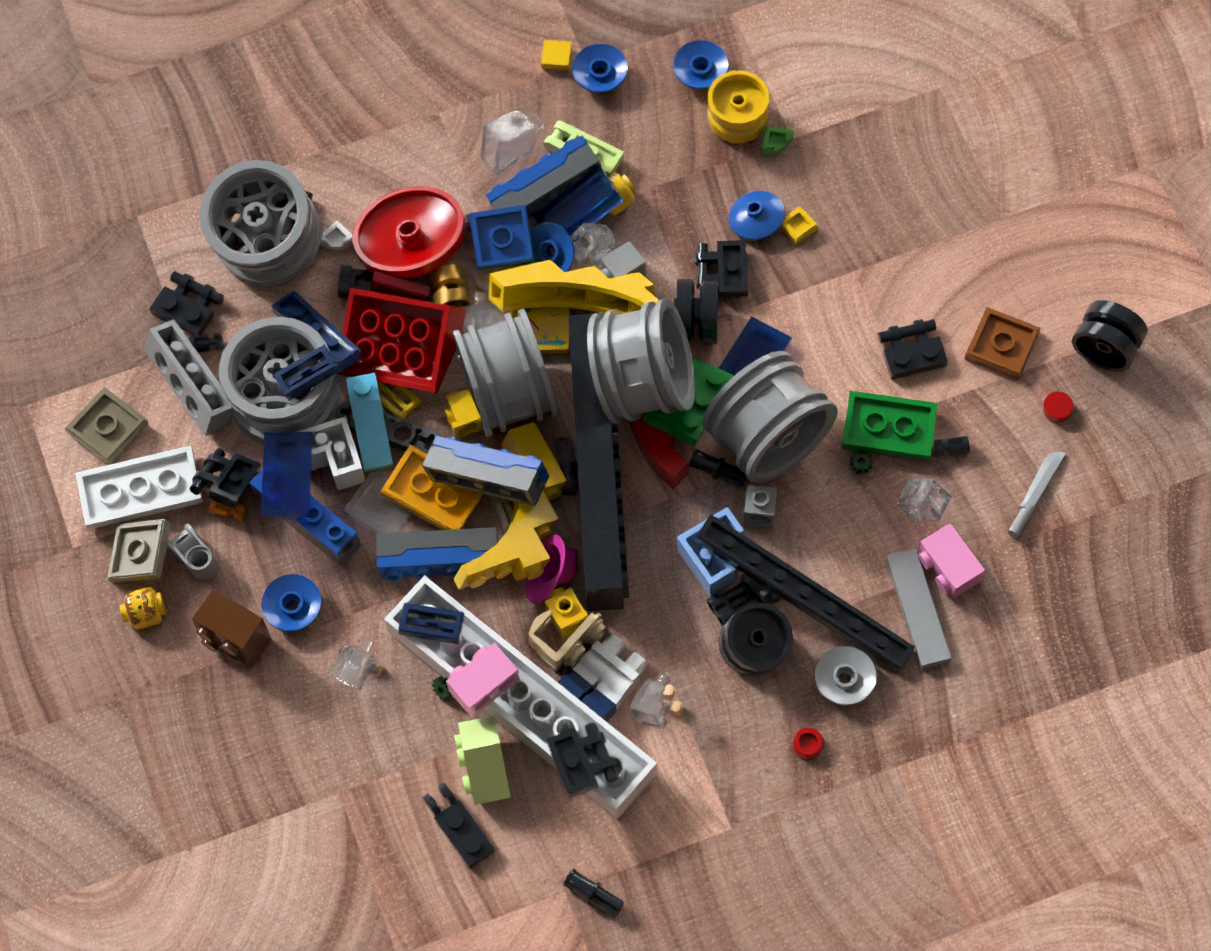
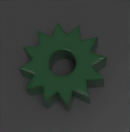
[849,451,873,475]
[432,676,453,700]

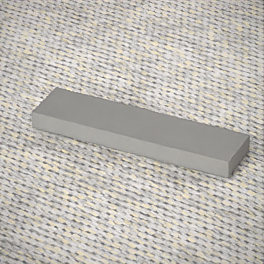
[886,548,951,669]

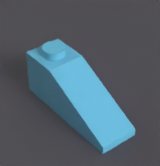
[346,373,393,472]

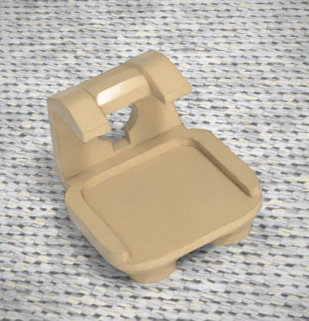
[528,610,606,671]

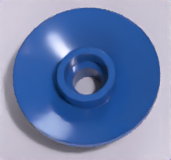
[673,40,728,90]
[572,44,628,93]
[729,191,785,241]
[526,222,575,273]
[261,574,322,632]

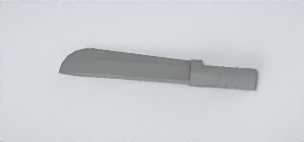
[1008,452,1066,538]

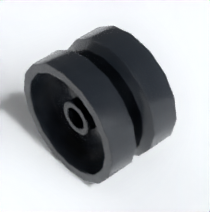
[674,279,718,344]
[1071,300,1148,372]
[718,603,793,676]

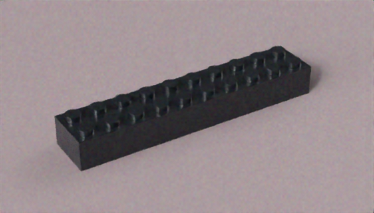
[568,314,629,611]

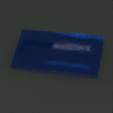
[534,164,624,250]
[719,316,792,376]
[261,432,313,519]

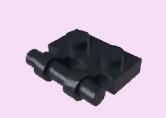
[694,240,748,297]
[149,271,224,336]
[877,319,948,380]
[190,448,261,509]
[546,722,619,799]

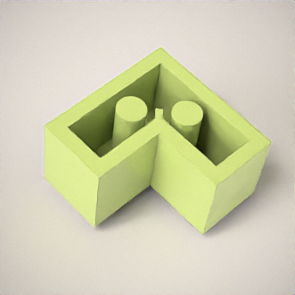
[454,715,511,805]

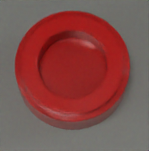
[1043,391,1073,422]
[793,727,824,760]

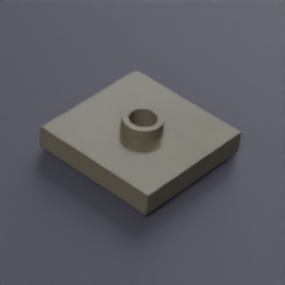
[65,387,149,465]
[107,519,171,583]

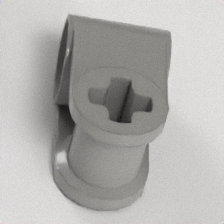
[167,524,218,582]

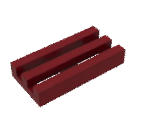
[370,271,431,301]

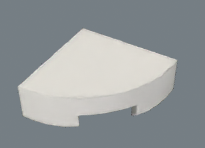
[321,221,353,250]

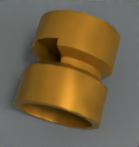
[428,264,472,313]

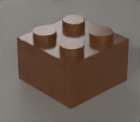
[192,589,272,668]

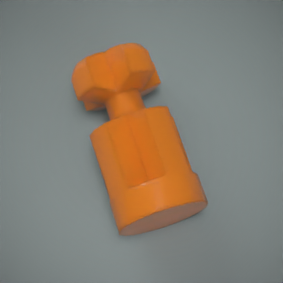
[209,500,246,521]

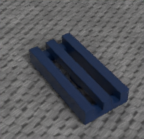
[273,344,340,401]
[398,603,465,644]

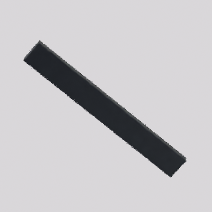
[693,514,915,673]

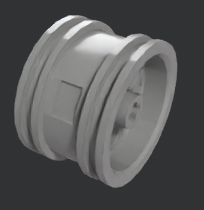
[200,160,323,287]
[587,298,695,425]
[453,308,558,438]
[219,317,340,449]
[702,351,838,484]

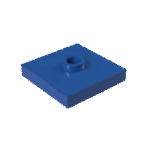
[469,205,535,271]

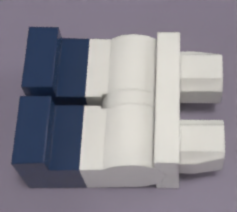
[557,634,647,722]

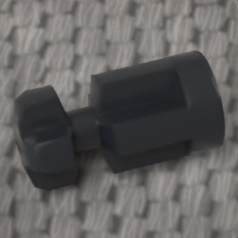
[188,332,224,353]
[934,436,970,457]

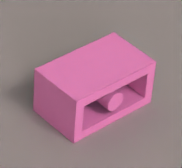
[918,523,985,599]
[446,643,520,717]

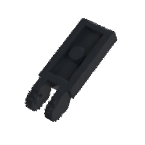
[422,782,495,869]

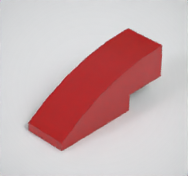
[629,413,689,489]

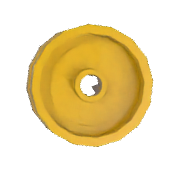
[708,70,769,143]

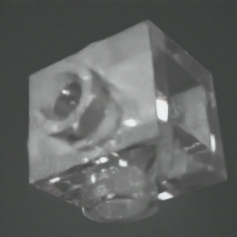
[571,223,619,265]
[897,478,952,523]

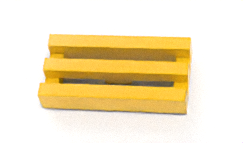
[378,382,422,420]

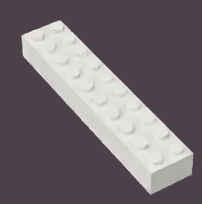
[384,576,658,820]

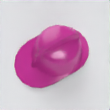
[525,534,578,604]

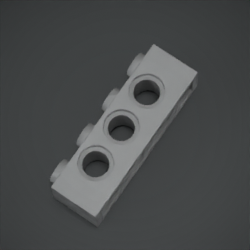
[144,319,234,436]

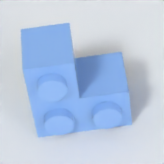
[677,507,744,597]

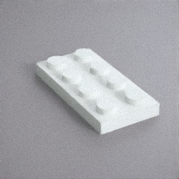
[76,446,203,530]

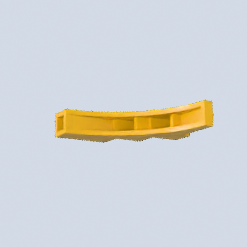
[489,260,658,314]
[453,422,567,590]

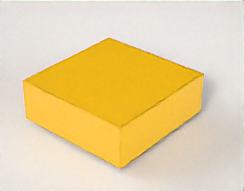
[541,40,572,71]
[780,206,818,245]

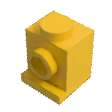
[444,389,483,439]
[544,587,588,639]

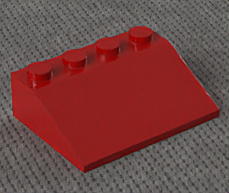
[336,288,466,393]

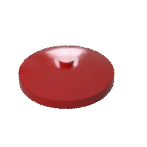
[352,186,466,279]

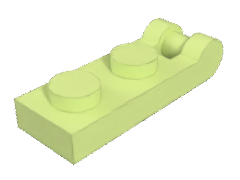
[543,121,625,177]

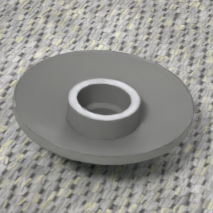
[815,646,876,706]

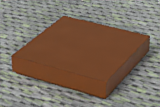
[964,307,1041,380]

